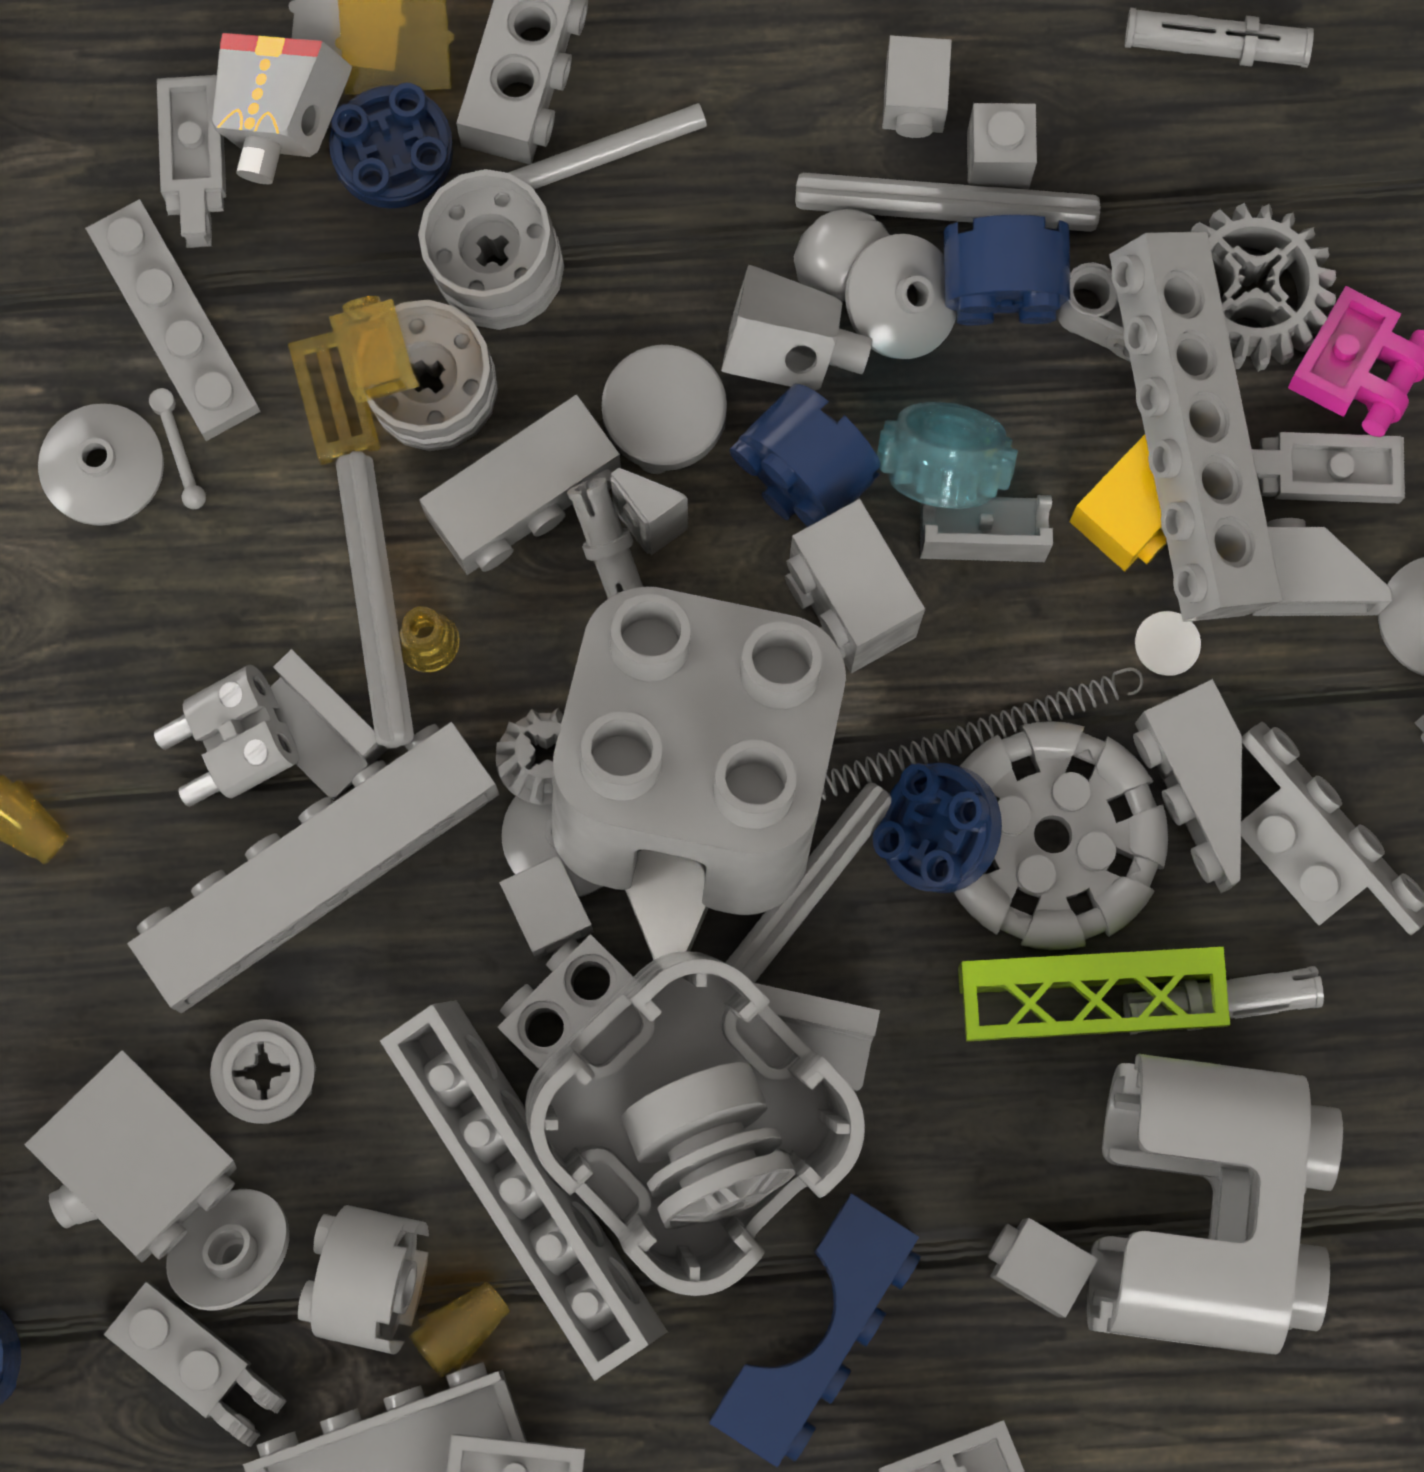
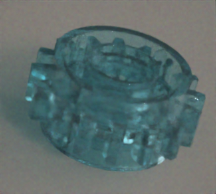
[877,402,1018,509]

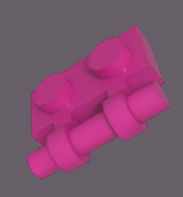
[1288,286,1424,437]

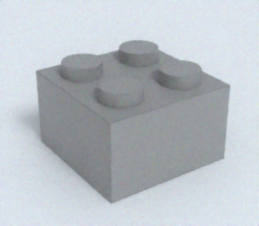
[785,499,925,673]

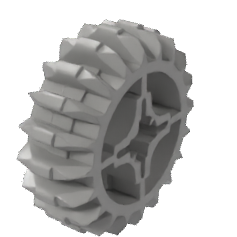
[1190,203,1336,372]

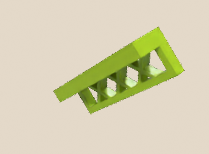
[958,947,1230,1041]

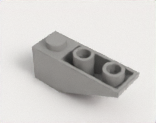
[1133,679,1242,893]

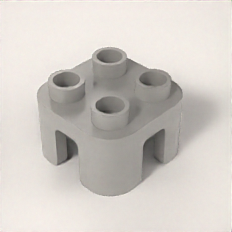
[552,587,846,915]
[525,951,865,1296]
[1087,1054,1343,1355]

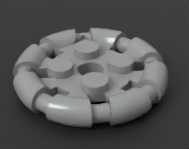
[954,721,1168,950]

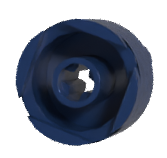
[944,215,1071,325]
[729,384,881,527]

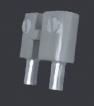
[154,664,299,807]

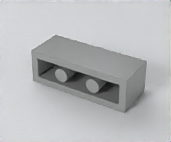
[419,394,621,575]

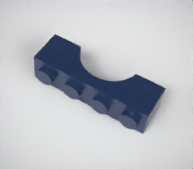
[709,1194,921,1467]

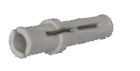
[1125,7,1314,68]
[1123,966,1324,1035]

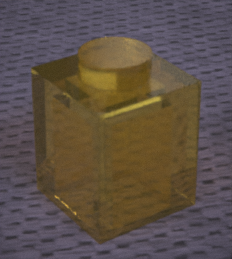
[329,296,419,404]

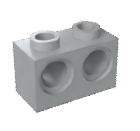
[498,934,633,1069]

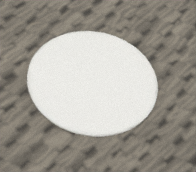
[1135,611,1201,676]

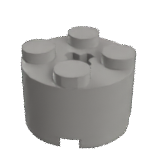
[298,1205,429,1354]

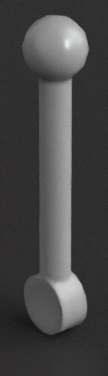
[149,388,206,509]

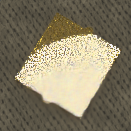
[335,0,455,95]

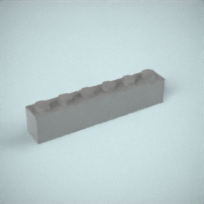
[127,722,500,1014]

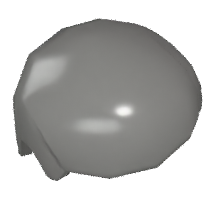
[793,209,890,301]

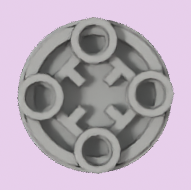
[602,345,727,474]

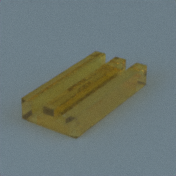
[288,328,381,465]

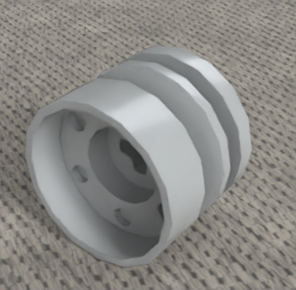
[418,169,565,330]
[356,299,498,451]
[620,1062,795,1229]

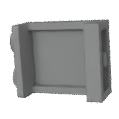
[24,1050,237,1263]

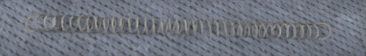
[822,668,1143,800]

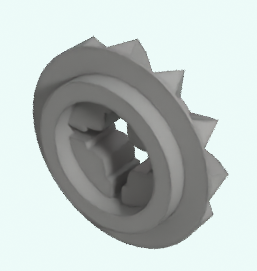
[496,708,563,805]
[210,1019,316,1124]

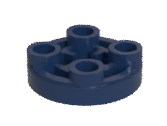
[329,82,453,208]
[873,763,1002,893]

